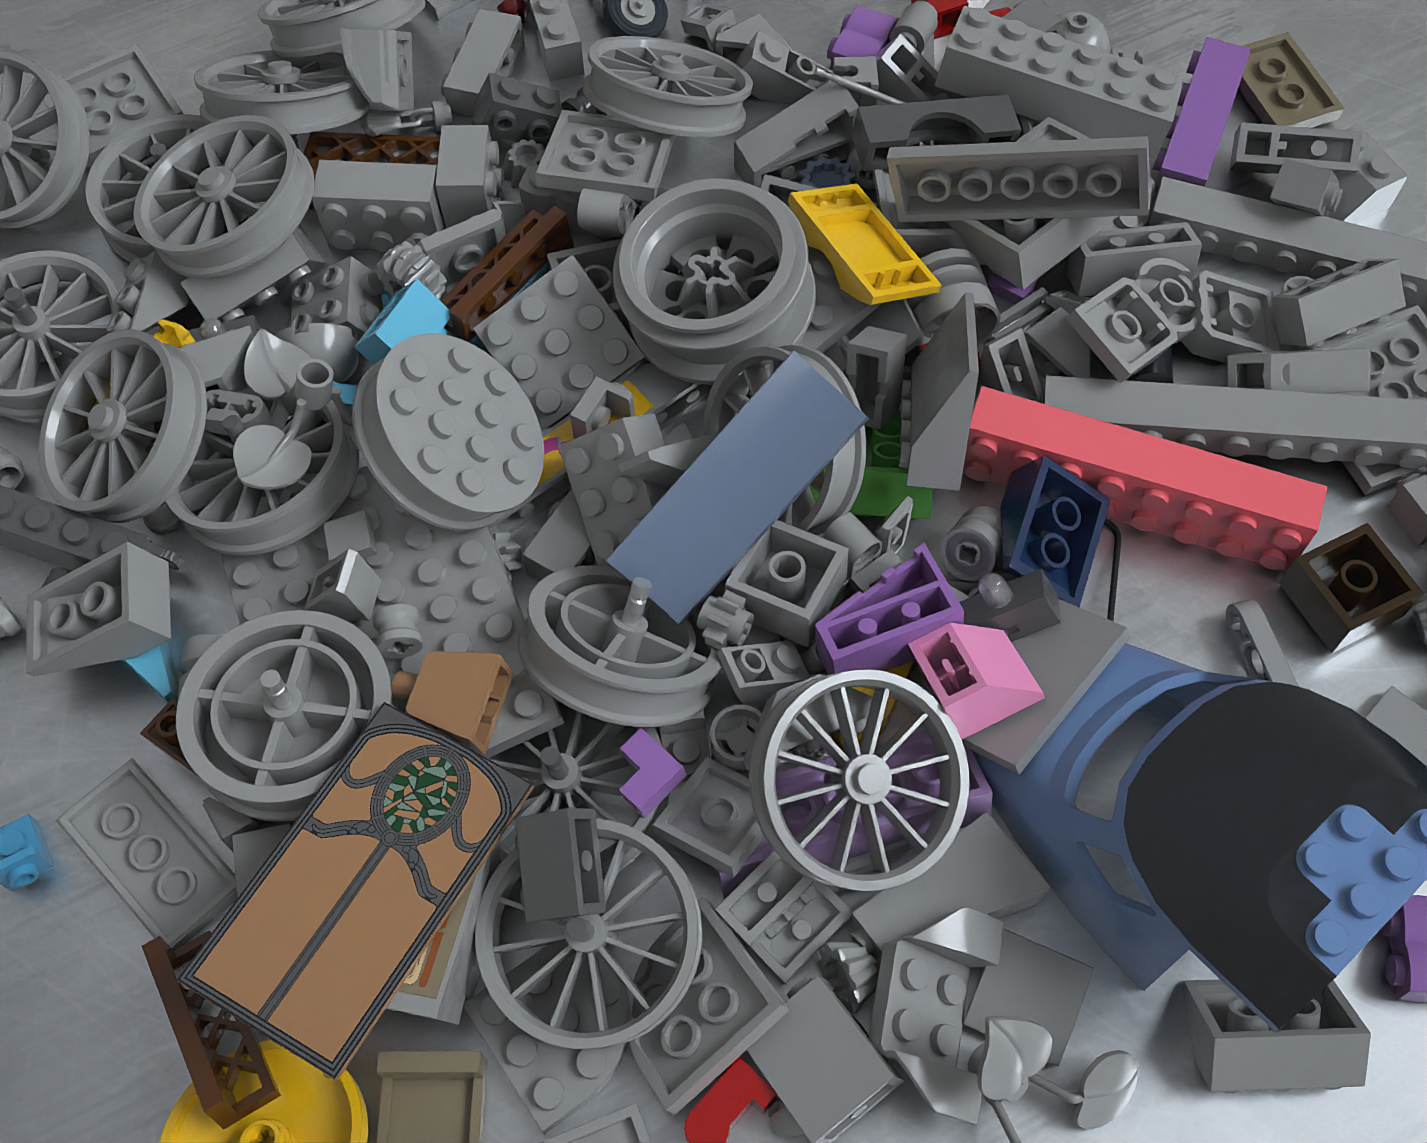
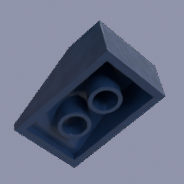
[1000,455,1111,608]

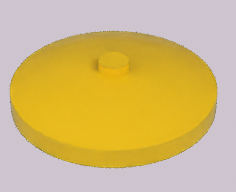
[159,1040,368,1143]

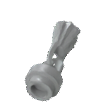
[359,101,452,137]

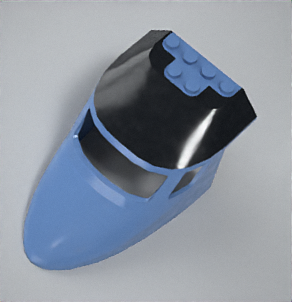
[972,643,1427,1033]

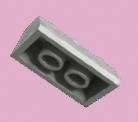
[1183,979,1371,1093]

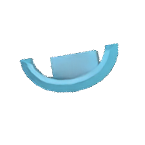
[332,279,450,406]

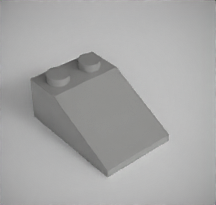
[26,542,171,676]

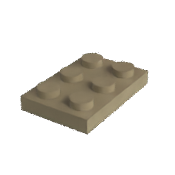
[1238,32,1345,128]

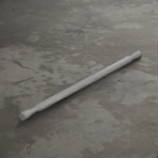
[814,67,905,104]

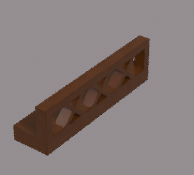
[441,205,571,342]
[141,930,281,1130]

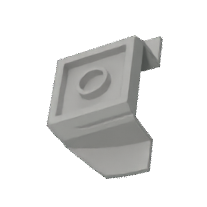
[340,28,414,111]
[406,201,525,299]
[868,907,1004,1125]

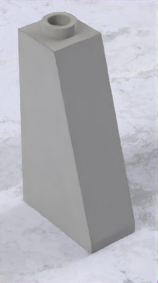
[848,812,1051,963]

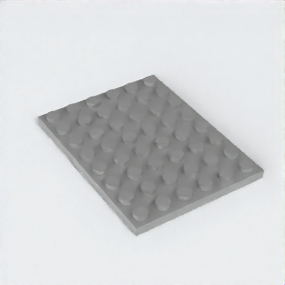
[220,466,565,821]

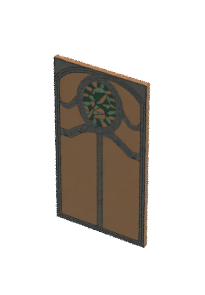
[177,702,534,1081]

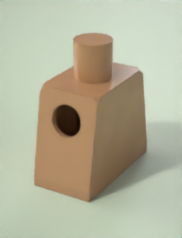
[391,651,514,755]

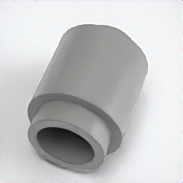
[890,1,938,53]

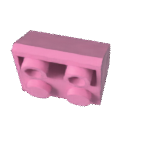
[908,622,1045,740]

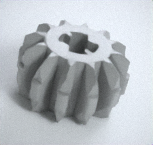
[377,241,447,300]

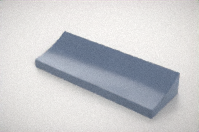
[606,350,869,624]

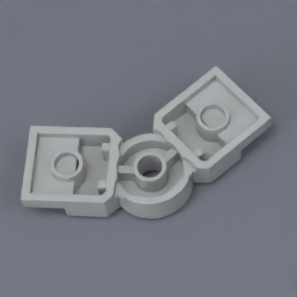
[1066,258,1280,383]

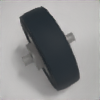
[603,0,668,38]

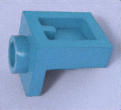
[0,814,54,889]

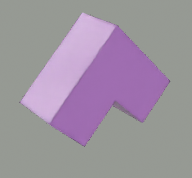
[619,728,687,818]

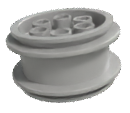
[613,178,816,385]

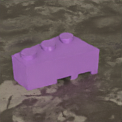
[815,542,964,675]

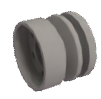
[906,248,1001,346]

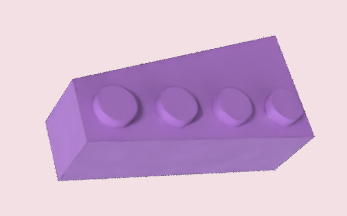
[1152,37,1251,187]

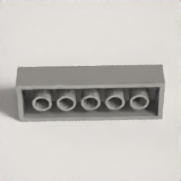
[934,5,1184,160]

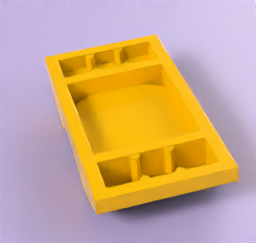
[788,184,942,305]

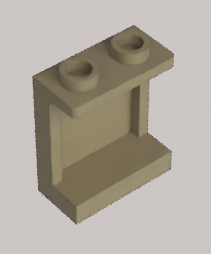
[376,1051,488,1143]

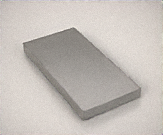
[962,599,1130,775]
[55,758,237,950]

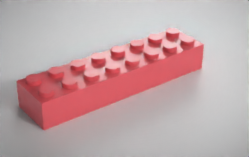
[963,386,1328,571]

